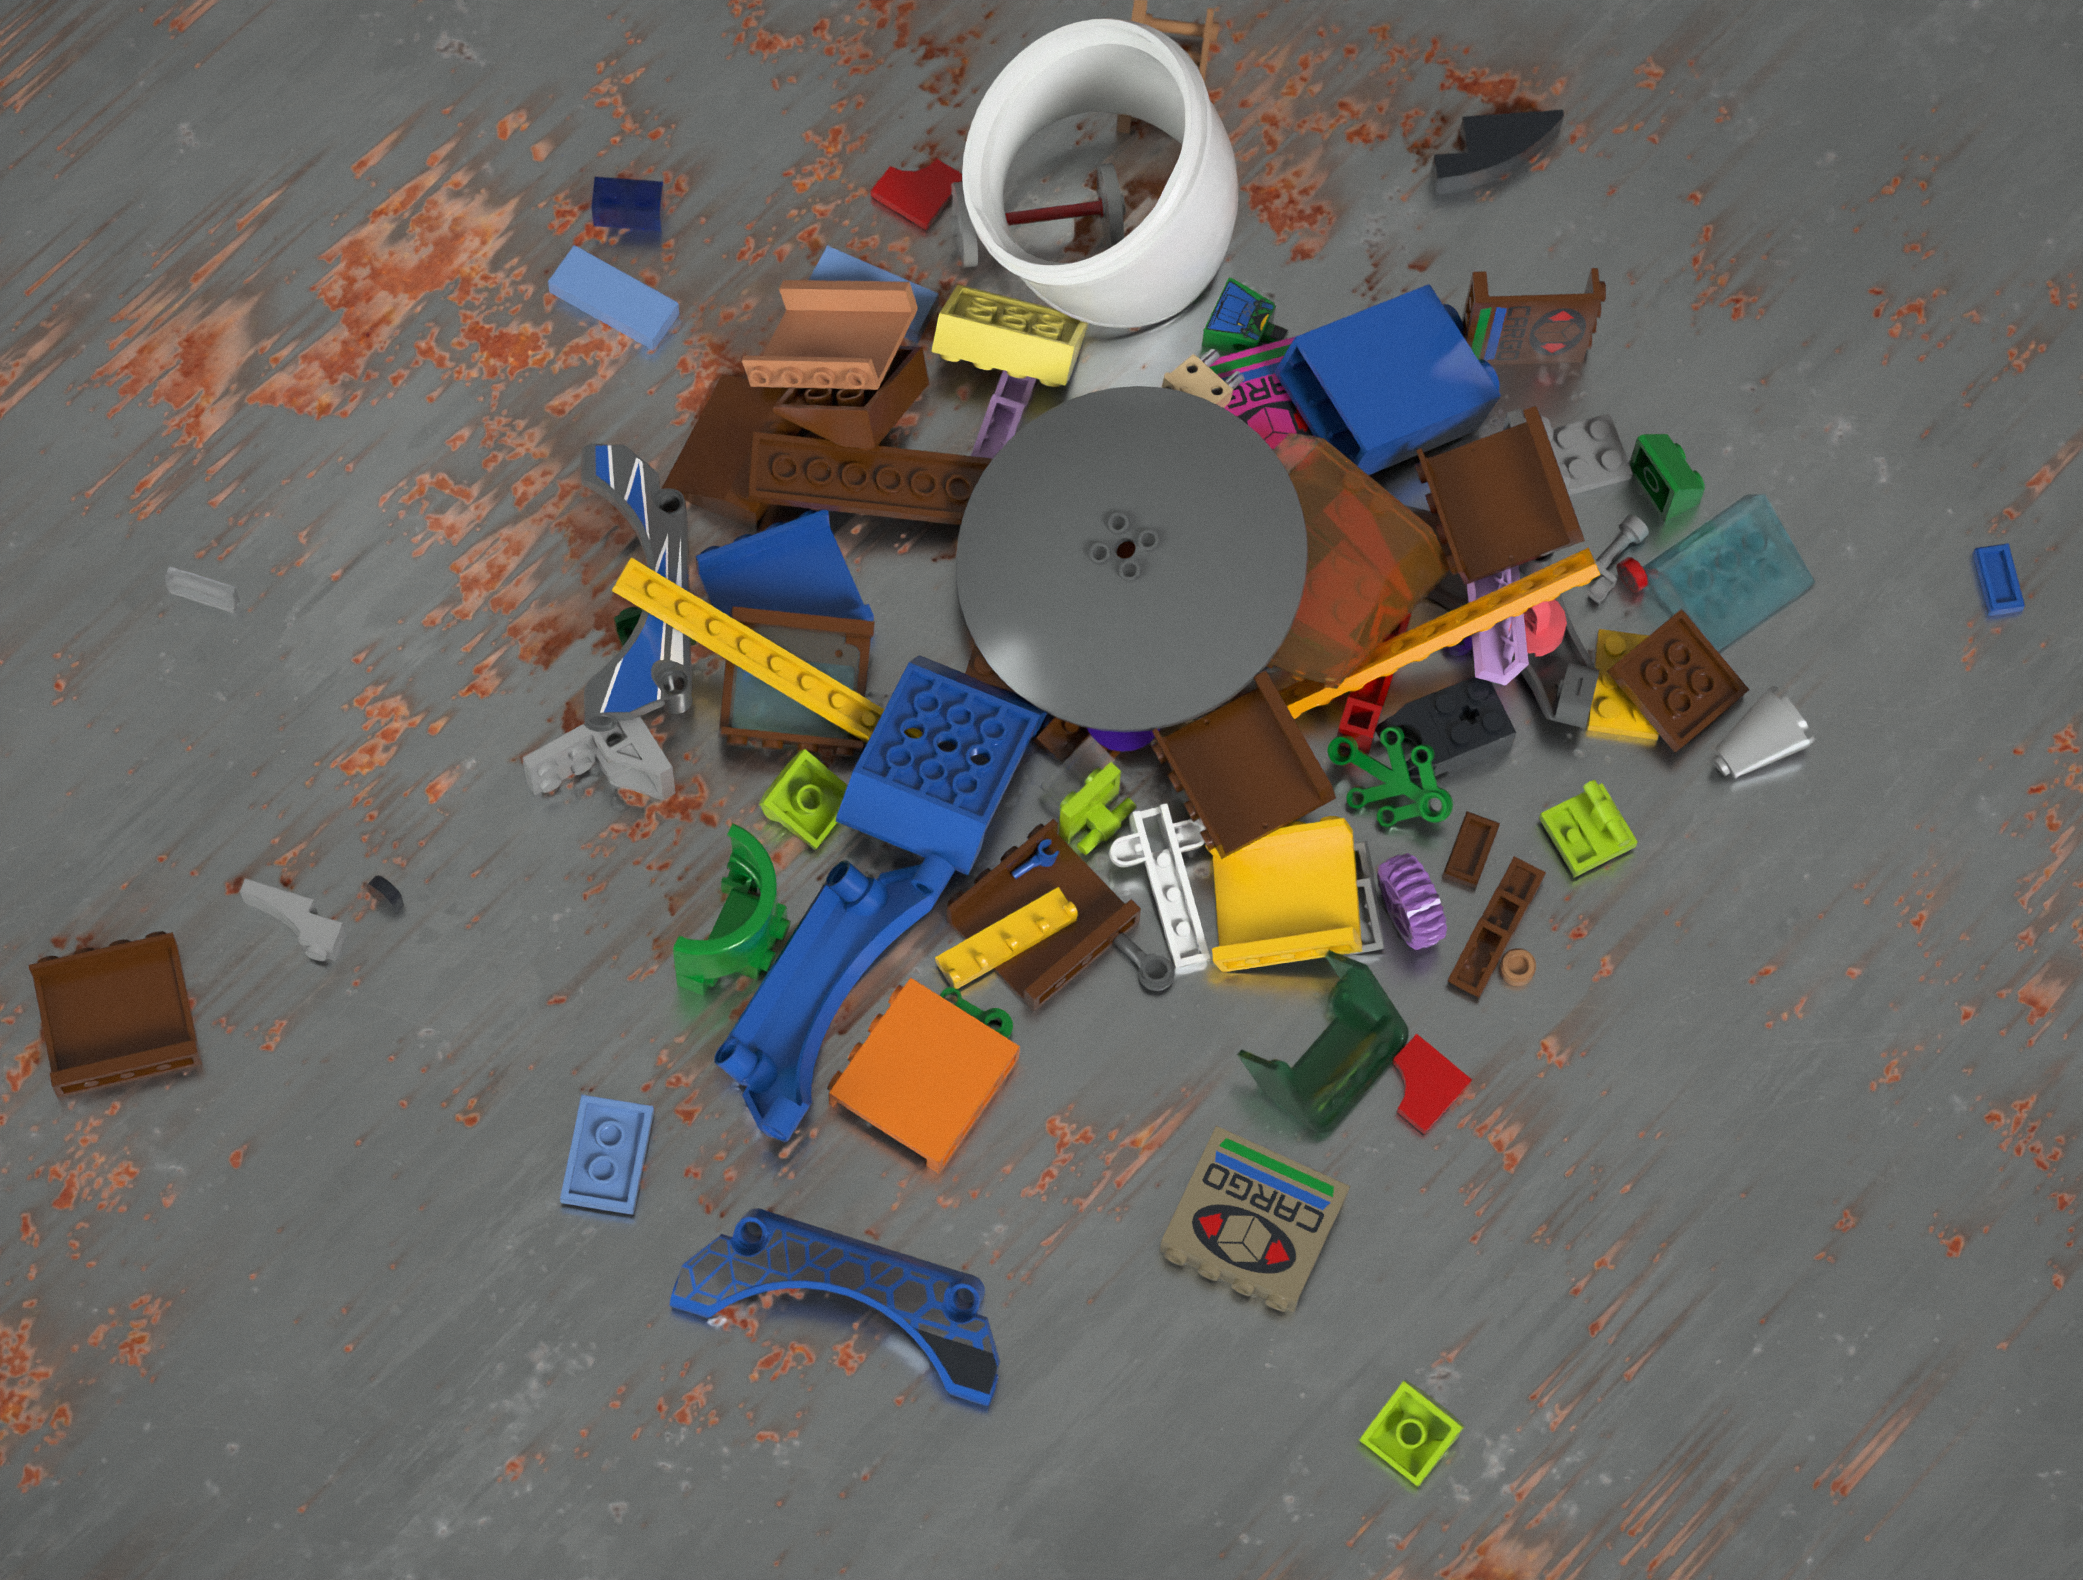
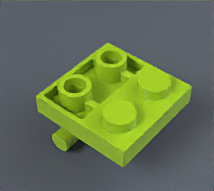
[1058,762,1137,855]
[1539,780,1638,877]

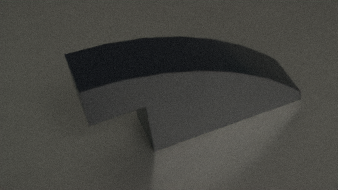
[1431,110,1564,195]

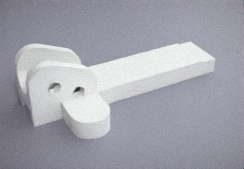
[1109,803,1211,969]

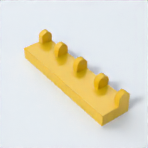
[935,887,1078,989]

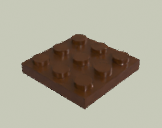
[1607,609,1750,753]

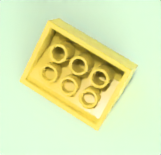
[931,285,1089,387]

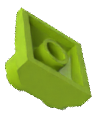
[758,749,848,850]
[1359,1380,1465,1486]

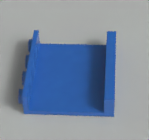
[696,510,874,678]

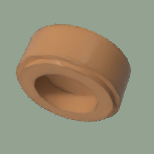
[1499,948,1536,986]

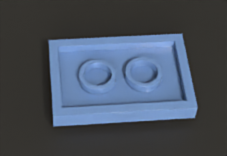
[560,1095,654,1215]

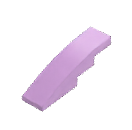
[971,370,1040,459]

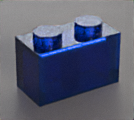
[591,177,665,231]

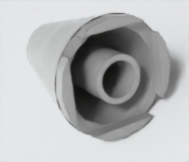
[1713,686,1815,778]

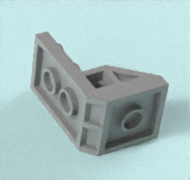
[1502,409,1633,495]
[523,716,675,800]

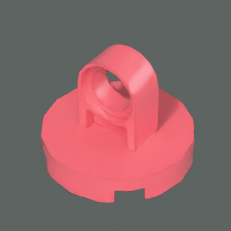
[1509,599,1567,657]

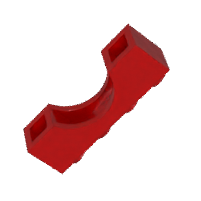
[1336,604,1411,754]

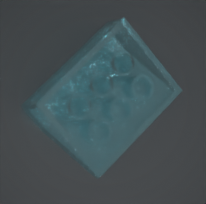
[1643,494,1815,651]

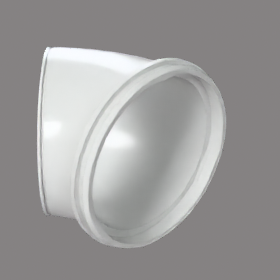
[962,18,1239,328]

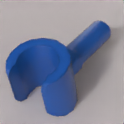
[1011,839,1059,879]

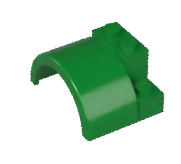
[673,823,791,996]

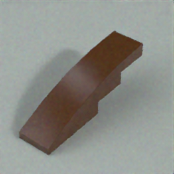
[1447,856,1546,998]

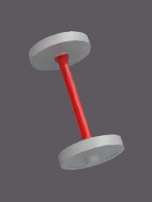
[950,163,1126,268]

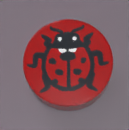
[1616,557,1648,593]

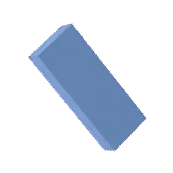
[548,245,680,351]
[809,246,939,343]

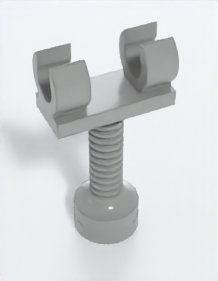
[1577,514,1649,603]

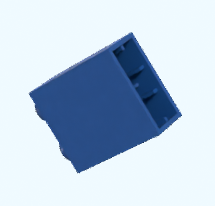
[1274,284,1501,485]

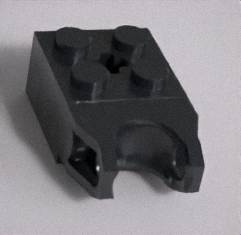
[1376,676,1516,778]

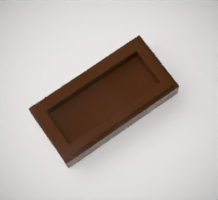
[1442,811,1500,890]

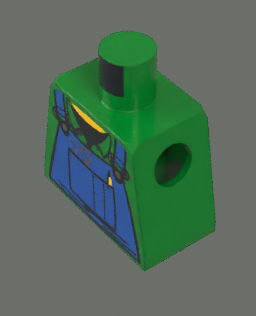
[1202,277,1289,354]

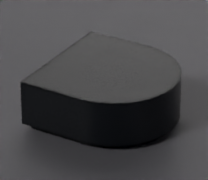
[367,875,404,914]

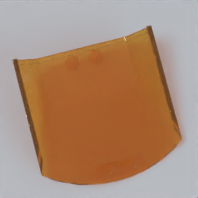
[1267,433,1450,689]

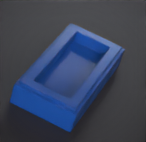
[1973,543,2025,616]

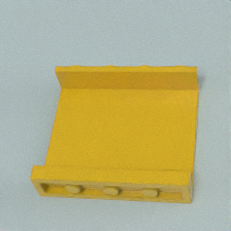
[1205,816,1362,972]

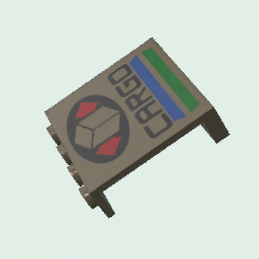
[1159,1126,1350,1312]

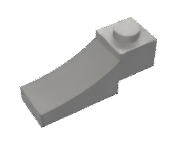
[1349,841,1386,955]
[240,878,346,961]

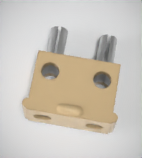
[1161,349,1244,408]

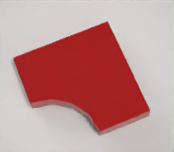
[871,159,963,231]
[1392,1033,1472,1135]

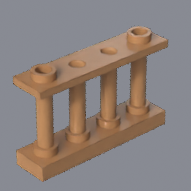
[1116,0,1219,134]

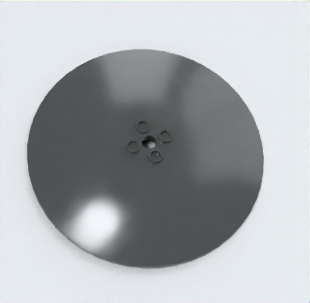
[956,386,1308,732]

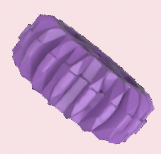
[1377,853,1447,950]

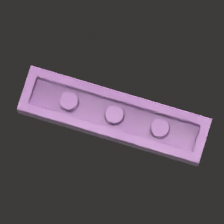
[1467,565,1529,686]

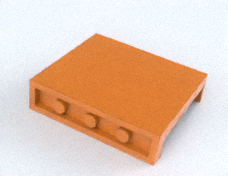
[827,977,1020,1174]

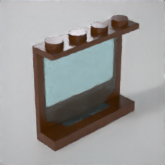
[718,606,875,757]

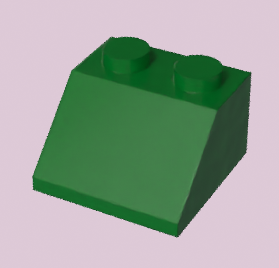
[1629,434,1705,522]

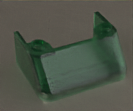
[1237,950,1409,1134]

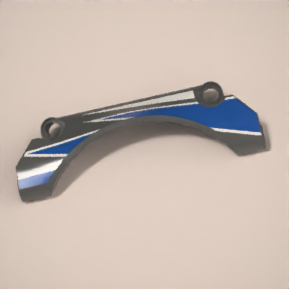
[581,444,693,732]

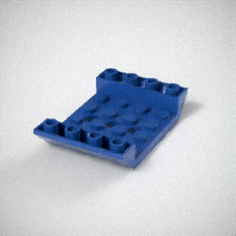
[836,655,1047,875]

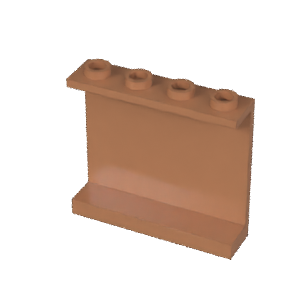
[742,280,918,390]

